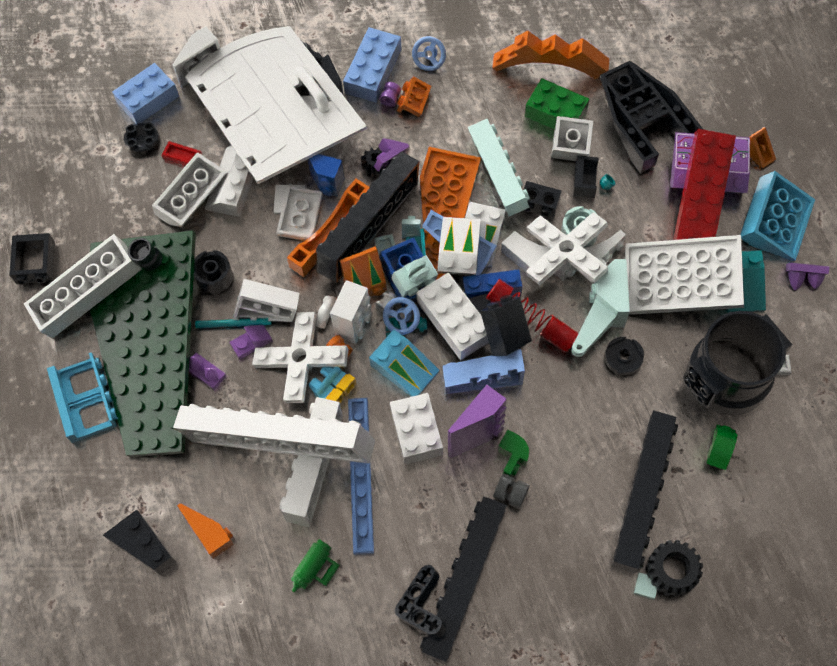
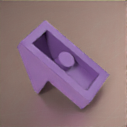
[374,138,410,172]
[230,325,273,360]

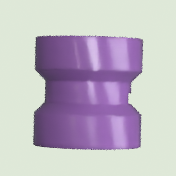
[379,82,401,107]

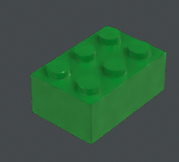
[525,78,590,130]

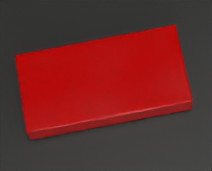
[161,141,202,166]

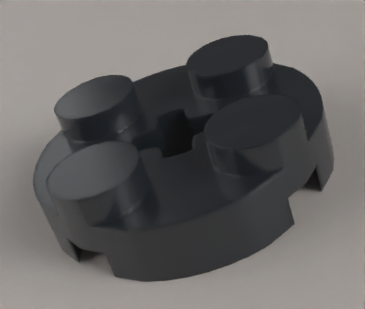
[604,337,644,376]

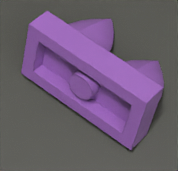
[786,263,829,291]
[189,353,226,390]

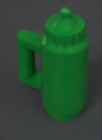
[291,539,340,592]

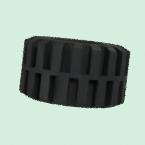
[646,540,703,597]

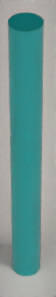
[195,318,272,328]

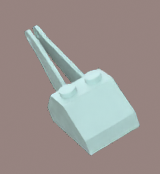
[571,259,630,357]

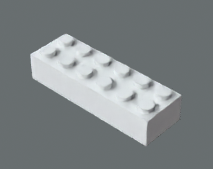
[24,234,142,339]
[280,397,343,527]

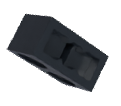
[523,181,562,218]

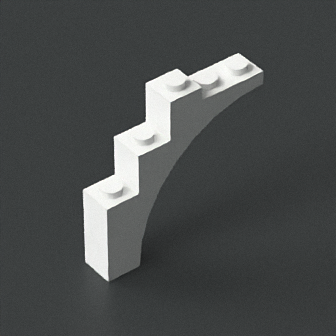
[501,230,626,283]

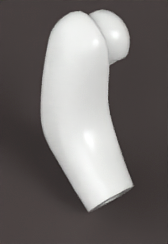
[316,295,337,329]

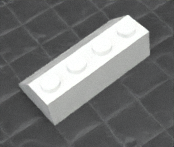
[205,145,256,217]
[152,152,227,227]

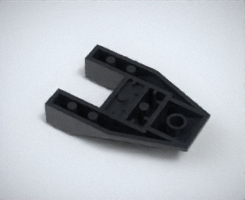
[600,61,704,173]

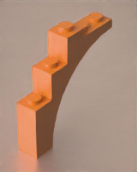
[493,31,609,79]

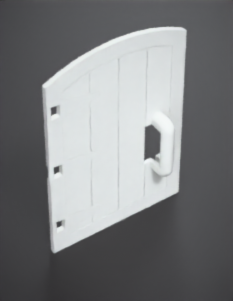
[186,26,367,184]

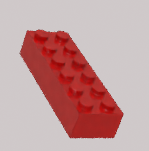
[673,129,736,240]

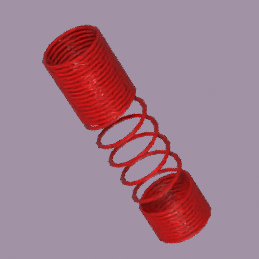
[486,279,579,353]

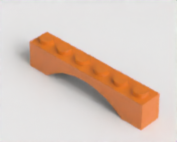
[287,178,370,277]

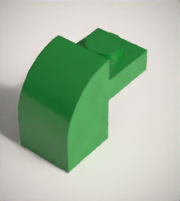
[706,424,738,470]
[498,429,529,476]

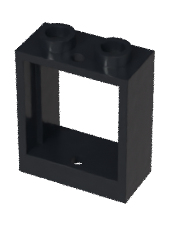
[9,233,55,285]

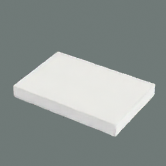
[276,186,323,241]

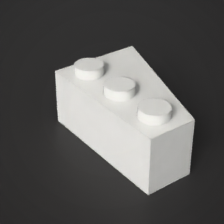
[233,279,299,322]

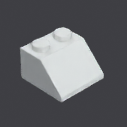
[551,116,593,161]

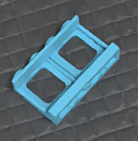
[47,352,118,443]

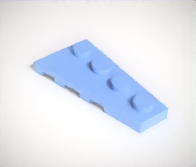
[422,210,497,275]

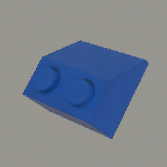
[307,154,345,197]

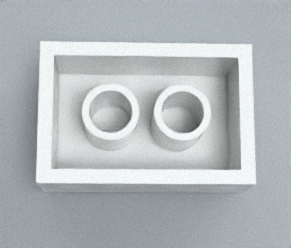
[330,280,373,344]
[390,393,443,464]

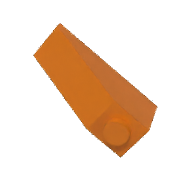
[177,503,234,559]

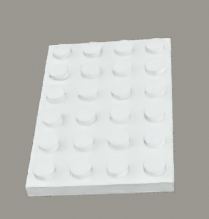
[625,235,744,315]

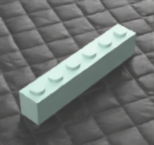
[468,119,530,216]

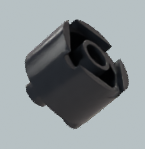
[194,250,234,295]

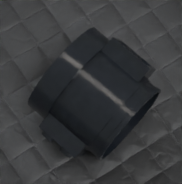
[683,311,793,415]

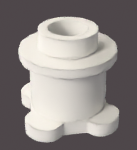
[375,292,399,317]

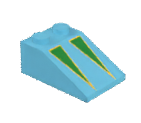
[369,329,439,397]

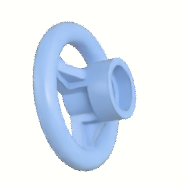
[412,36,446,71]
[383,297,420,335]

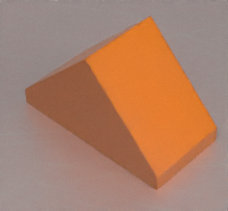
[749,127,776,168]

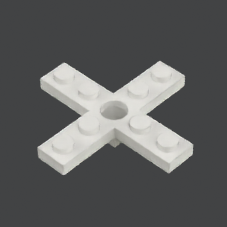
[526,212,608,286]
[252,312,349,403]

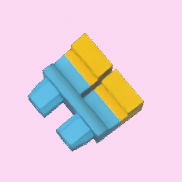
[309,367,357,404]

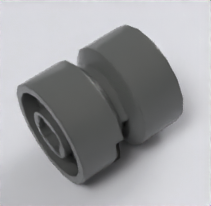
[493,473,530,509]

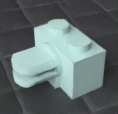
[391,255,438,297]

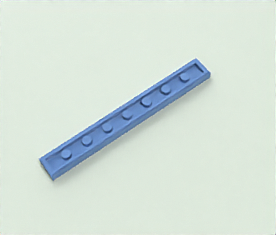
[348,398,374,555]

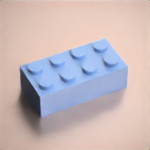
[343,27,402,103]

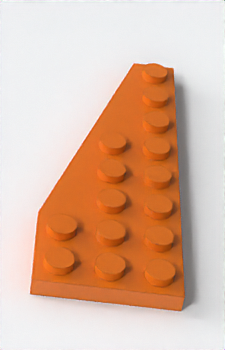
[420,147,481,280]

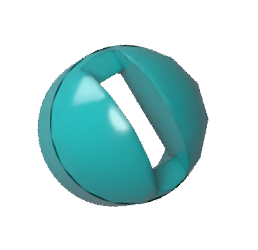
[599,174,616,190]

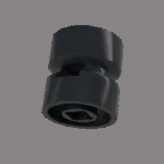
[128,238,163,271]

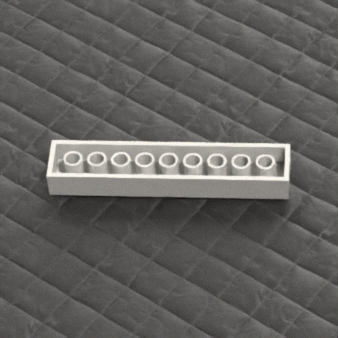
[173,404,375,463]

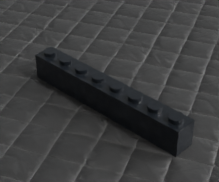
[611,410,678,574]
[420,496,507,665]

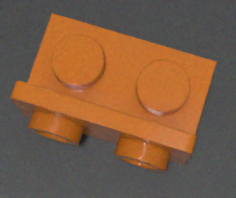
[397,76,431,117]

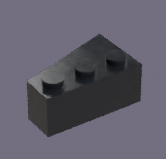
[103,510,176,575]

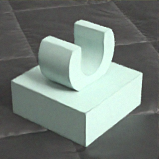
[402,216,421,238]

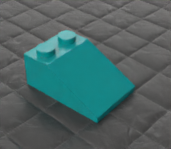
[726,250,766,313]

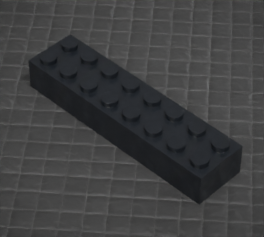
[316,152,420,283]

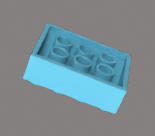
[740,171,815,261]

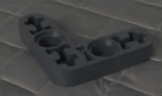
[395,565,446,639]

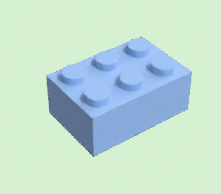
[112,63,179,124]

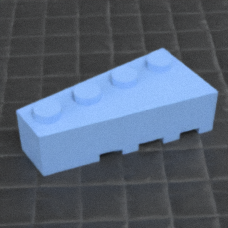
[443,349,525,394]

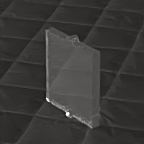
[470,183,502,208]

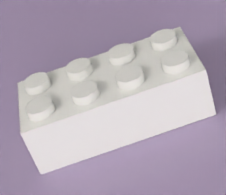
[416,273,489,361]

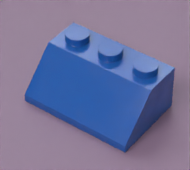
[379,237,425,307]

